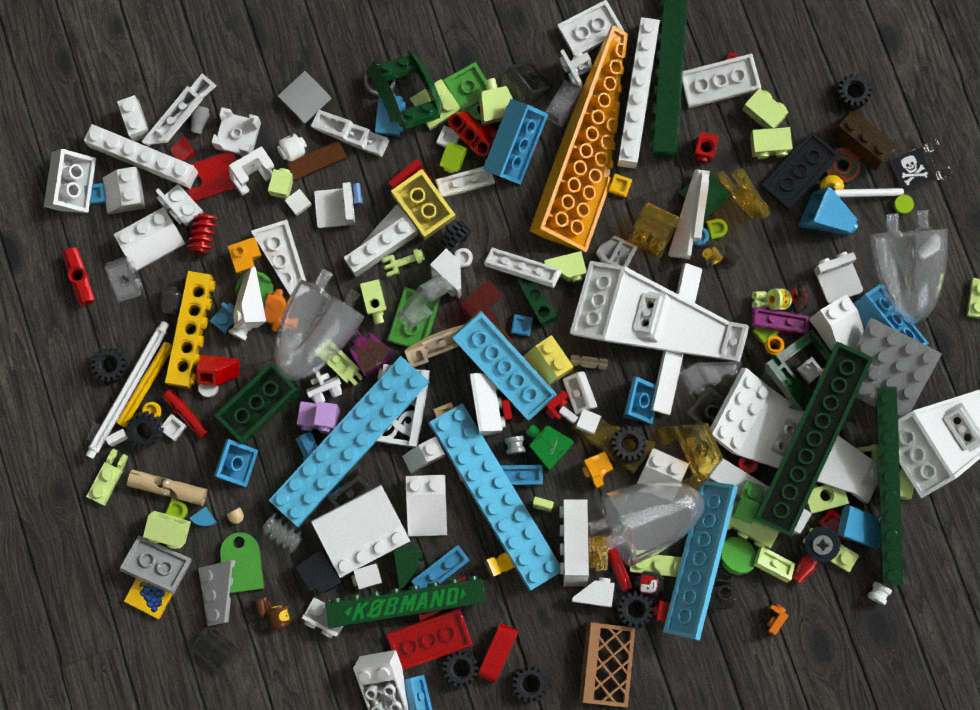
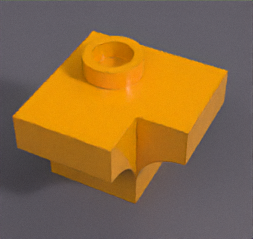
[228,237,261,274]
[582,451,613,489]

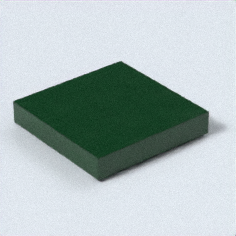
[679,169,732,221]

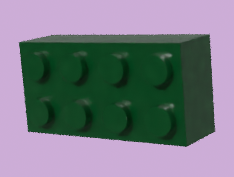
[214,362,300,445]

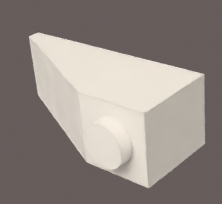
[233,267,266,329]

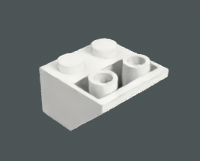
[430,249,461,298]

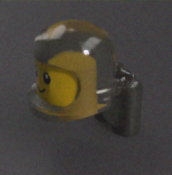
[700,240,740,267]

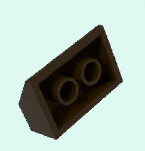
[832,110,898,171]

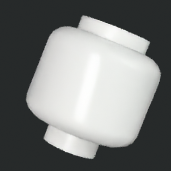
[277,134,307,162]

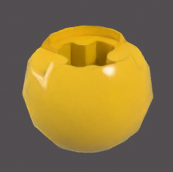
[820,175,844,190]

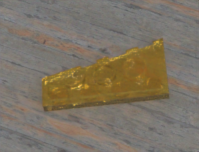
[571,416,656,474]

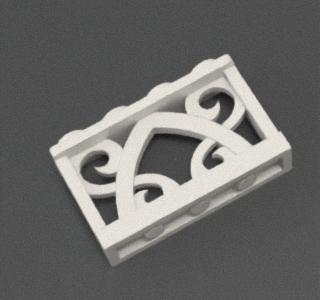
[376,364,430,448]

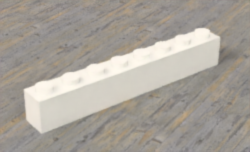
[617,17,660,169]

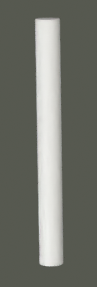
[833,188,904,197]

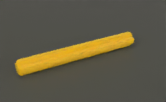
[116,342,173,427]

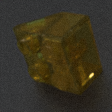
[627,202,680,258]

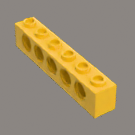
[165,271,215,389]

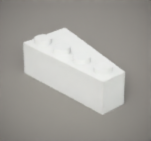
[560,500,589,586]

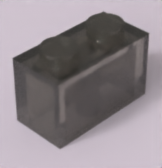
[327,469,371,508]

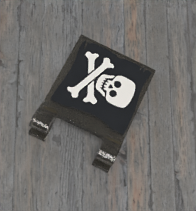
[888,139,952,194]

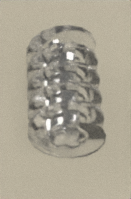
[262,513,305,554]

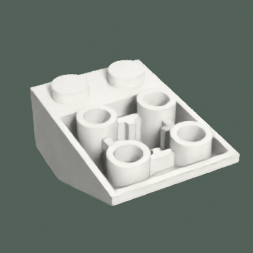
[353,650,409,710]

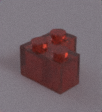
[460,279,502,327]

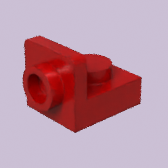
[545,390,568,421]
[818,509,846,542]
[653,601,670,622]

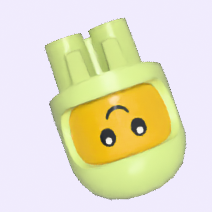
[752,289,792,310]

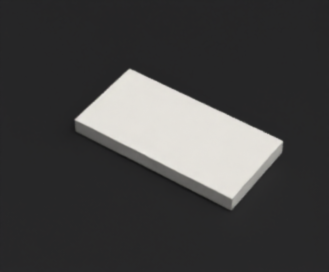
[682,54,762,109]

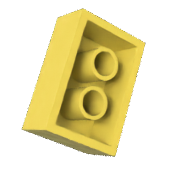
[391,169,455,241]

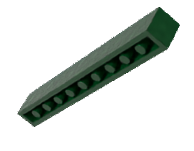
[650,0,688,157]
[875,386,903,585]

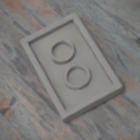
[120,535,192,595]

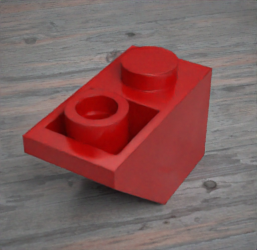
[196,355,240,386]

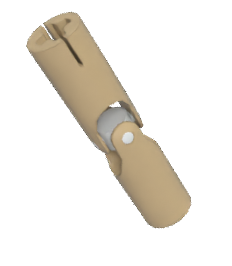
[127,470,207,506]

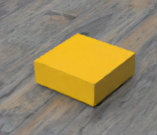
[608,174,632,198]

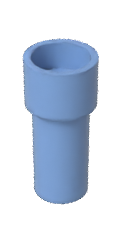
[353,183,363,206]

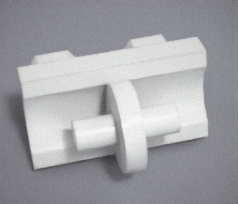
[306,371,342,404]

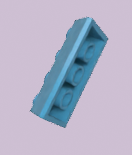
[483,99,548,185]
[854,284,929,345]

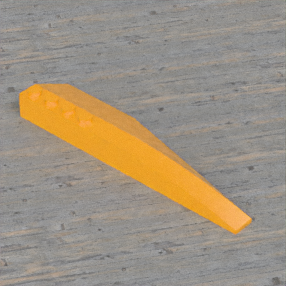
[529,25,628,252]

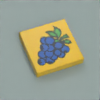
[124,578,173,619]

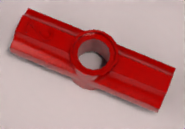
[62,247,96,306]

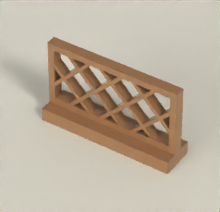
[579,622,635,708]

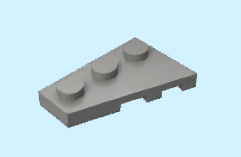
[198,560,235,626]

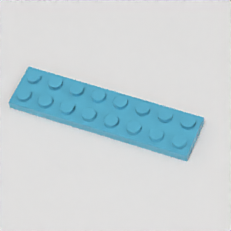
[663,480,738,641]

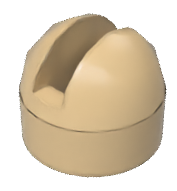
[227,508,244,524]

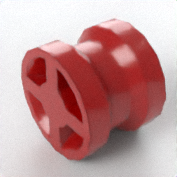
[737,457,758,475]

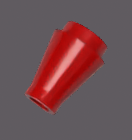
[792,554,819,583]

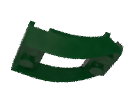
[366,50,442,129]
[764,329,831,411]

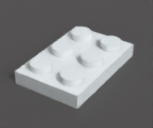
[557,0,624,56]

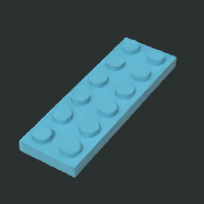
[452,311,557,421]

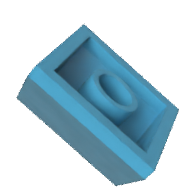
[623,376,656,424]
[214,439,259,487]

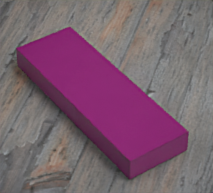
[751,307,810,335]

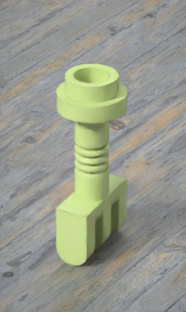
[381,249,425,277]

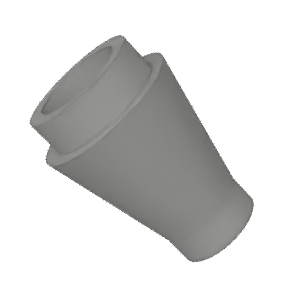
[190,106,210,134]

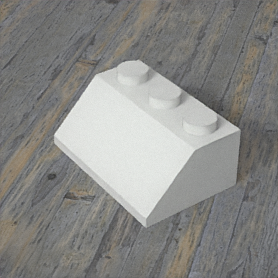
[44,149,96,213]
[114,207,186,271]
[470,373,506,436]

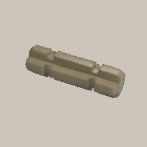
[570,355,608,370]

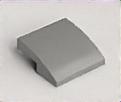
[278,71,332,124]

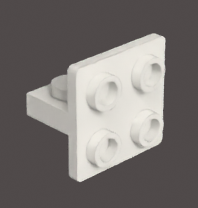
[559,49,592,92]

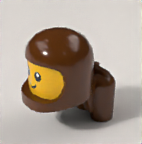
[255,596,291,630]

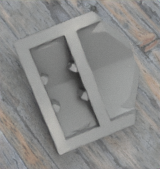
[596,236,638,268]

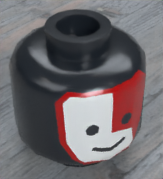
[635,570,665,597]

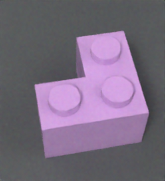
[297,401,341,435]

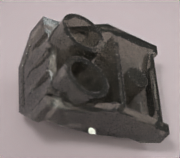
[707,566,735,610]

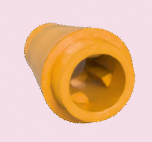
[765,336,784,355]

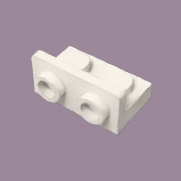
[302,597,343,638]

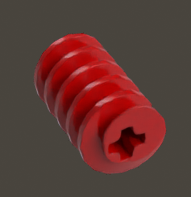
[187,213,218,255]

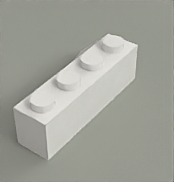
[344,205,418,277]

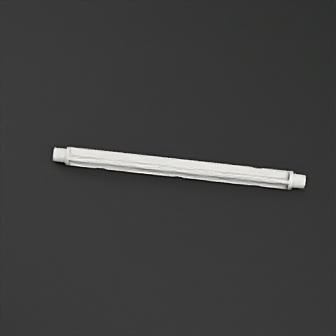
[86,321,169,459]

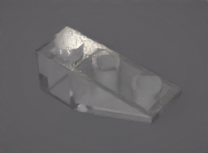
[679,361,742,395]

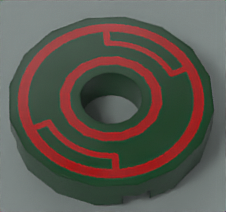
[825,147,862,185]

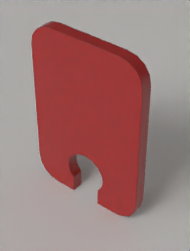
[187,152,237,201]

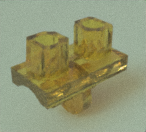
[588,533,609,571]

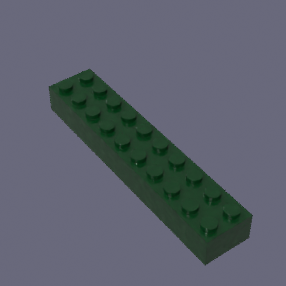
[753,341,874,538]

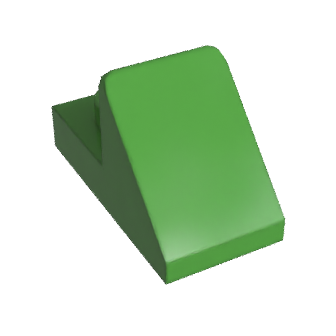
[733,480,765,524]

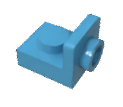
[210,302,235,334]

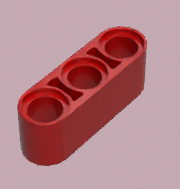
[448,111,494,157]
[477,623,518,683]

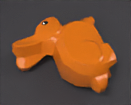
[264,289,299,332]

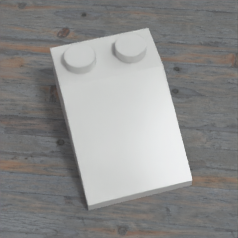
[809,294,864,351]
[406,475,447,537]

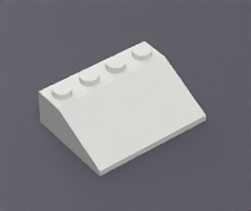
[311,485,410,578]

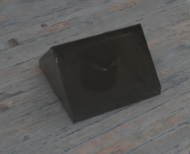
[686,386,725,433]

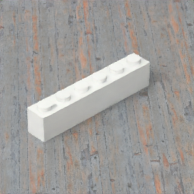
[84,124,198,189]
[697,451,812,536]

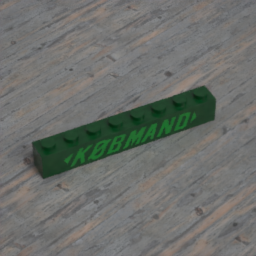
[325,576,486,628]

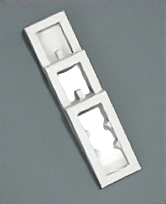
[311,110,390,157]

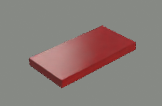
[386,608,473,670]

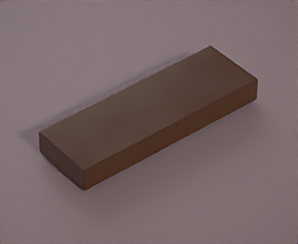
[287,141,347,181]

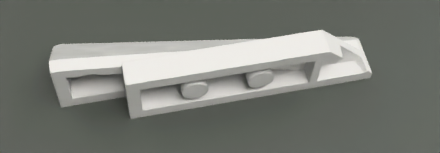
[142,74,217,146]
[668,169,710,259]

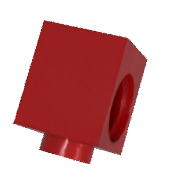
[693,132,719,163]

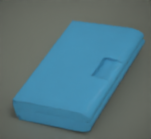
[837,505,880,549]

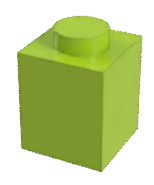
[440,142,468,173]

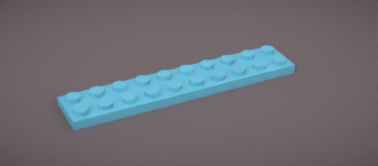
[269,356,430,527]
[429,403,560,591]

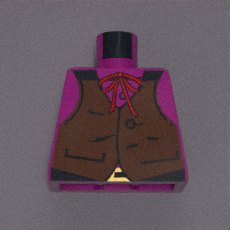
[349,330,394,379]

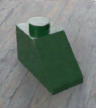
[394,545,423,589]

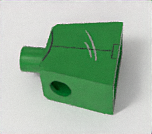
[526,424,574,471]

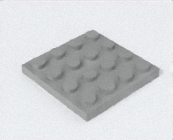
[854,318,942,419]

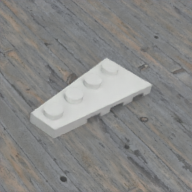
[251,220,310,297]

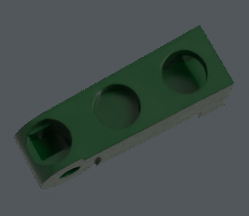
[516,277,557,328]

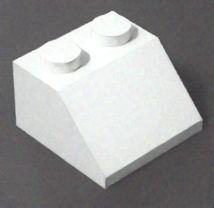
[103,166,145,215]
[636,448,689,501]

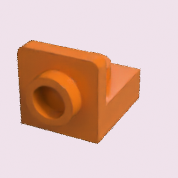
[767,604,789,636]

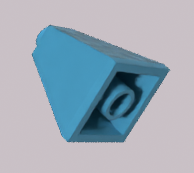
[798,187,858,235]

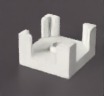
[212,108,261,156]
[229,146,274,196]

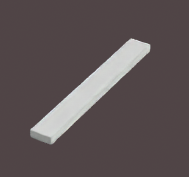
[650,263,702,415]

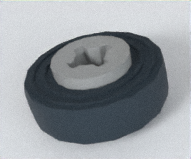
[805,526,841,562]

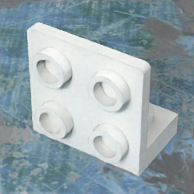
[314,182,355,228]
[155,184,204,227]

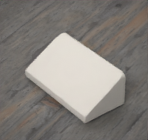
[563,372,597,415]

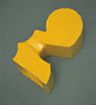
[485,552,514,578]

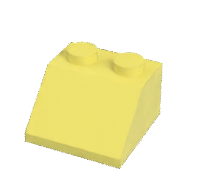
[523,335,573,386]

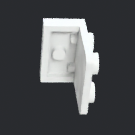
[814,252,863,304]

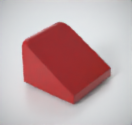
[170,137,196,162]

